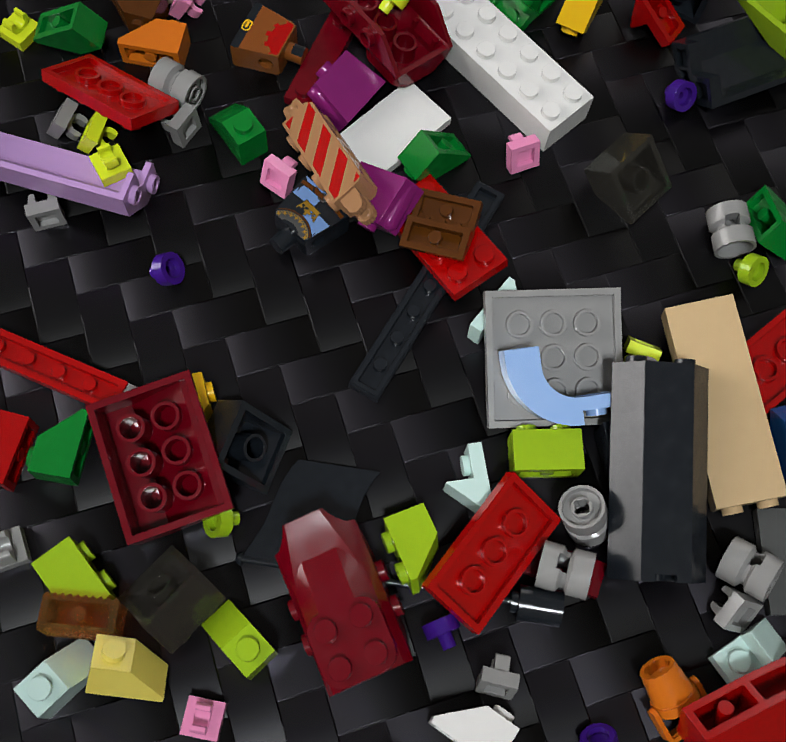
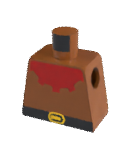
[230,2,308,75]

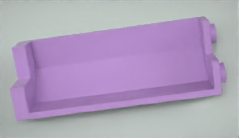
[0,132,160,217]

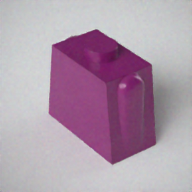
[306,50,386,132]
[353,161,424,236]

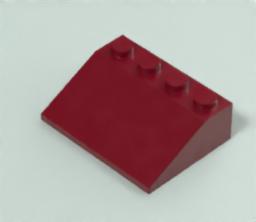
[85,370,234,546]

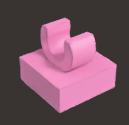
[169,0,206,20]
[506,132,540,175]
[260,154,298,199]
[179,695,228,742]

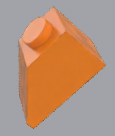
[117,18,191,67]

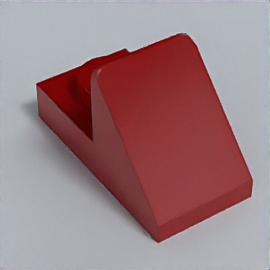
[630,0,685,47]

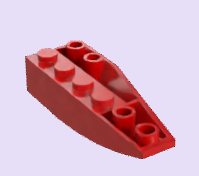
[677,656,786,742]

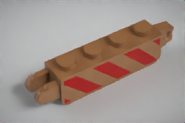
[282,98,378,226]

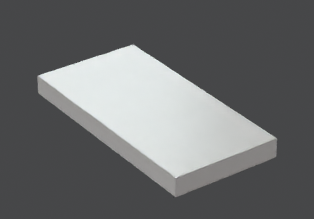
[340,83,451,172]

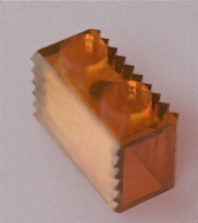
[36,591,128,640]

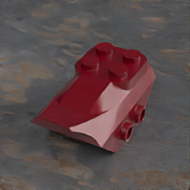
[323,0,453,87]
[275,508,413,698]

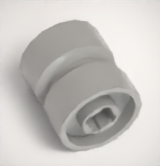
[148,57,207,109]
[705,200,757,259]
[558,485,608,547]
[715,536,785,602]
[534,540,596,601]

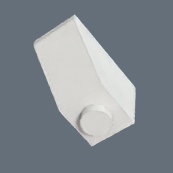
[428,704,520,742]

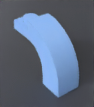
[498,346,611,426]

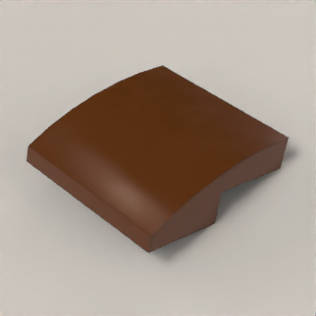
[399,188,483,262]

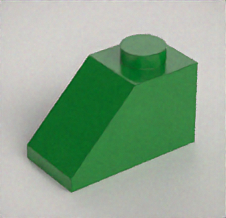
[33,1,108,54]
[209,103,268,166]
[398,130,471,181]
[746,185,786,260]
[26,409,93,486]

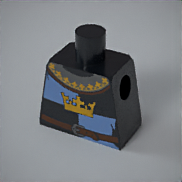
[269,175,349,255]

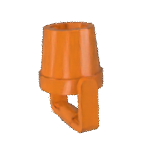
[640,655,707,742]

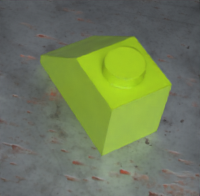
[201,599,278,680]

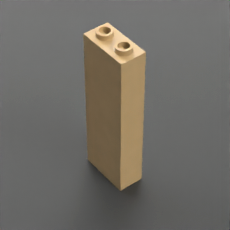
[661,294,786,516]

